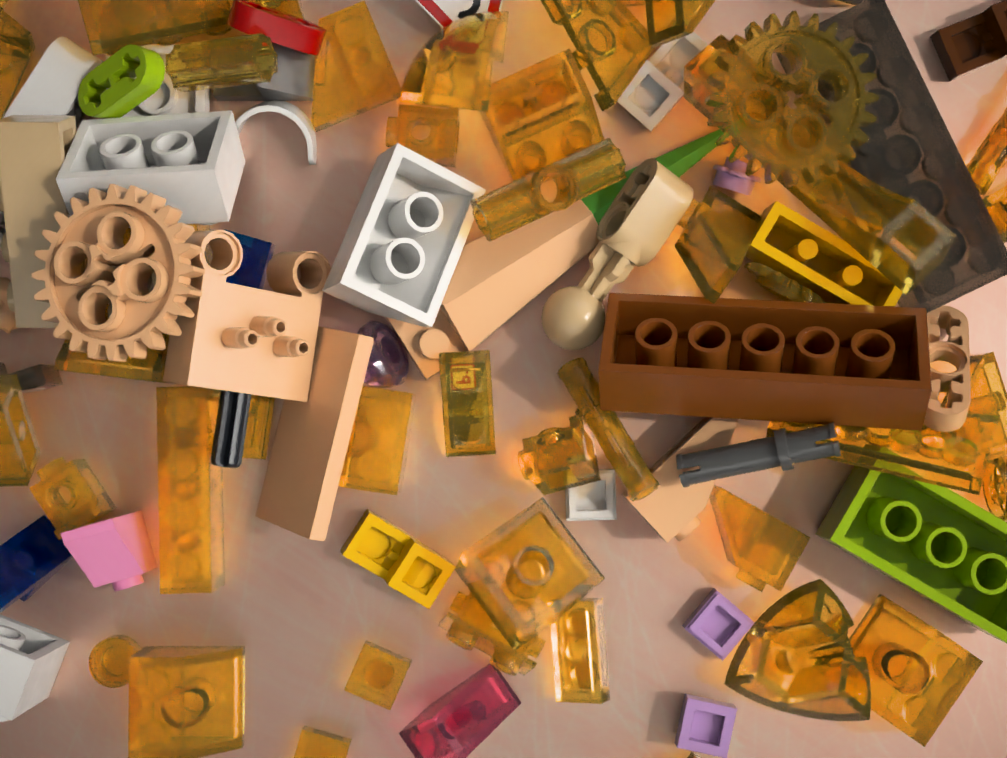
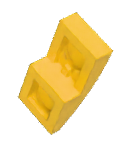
[340,509,456,609]

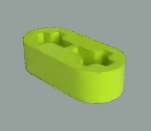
[78,44,165,119]

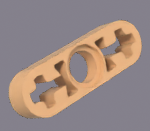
[923,305,971,432]

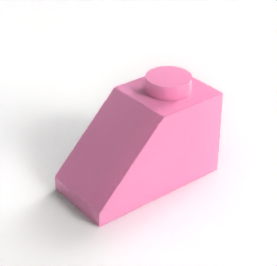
[61,510,157,592]

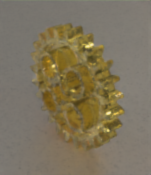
[704,11,879,187]

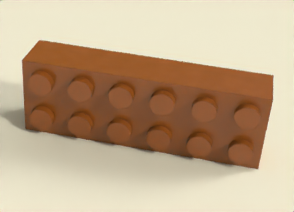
[598,293,932,431]

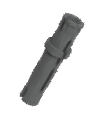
[676,422,841,487]

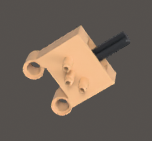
[163,230,331,468]

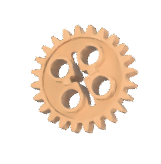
[32,184,205,362]

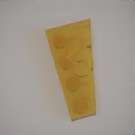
[766,413,999,495]

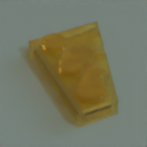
[540,0,658,111]

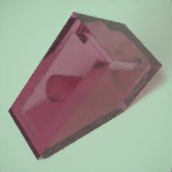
[399,662,521,758]

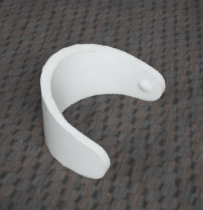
[235,100,317,165]

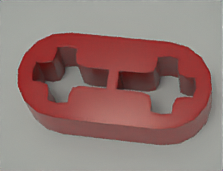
[226,0,326,55]

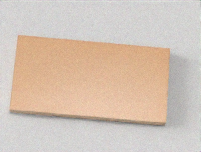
[255,326,374,541]

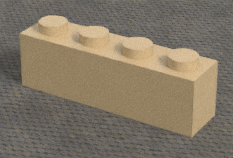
[0,115,88,328]

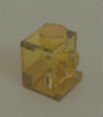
[385,104,460,168]
[518,414,601,495]
[29,457,117,540]

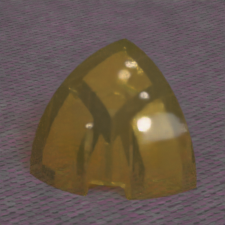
[399,11,509,112]
[724,579,871,721]

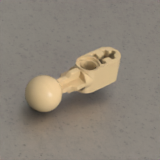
[541,158,693,350]

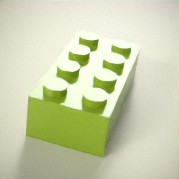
[815,448,1007,644]

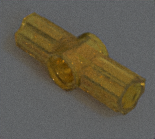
[470,138,626,241]

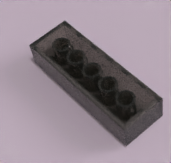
[776,0,1007,313]

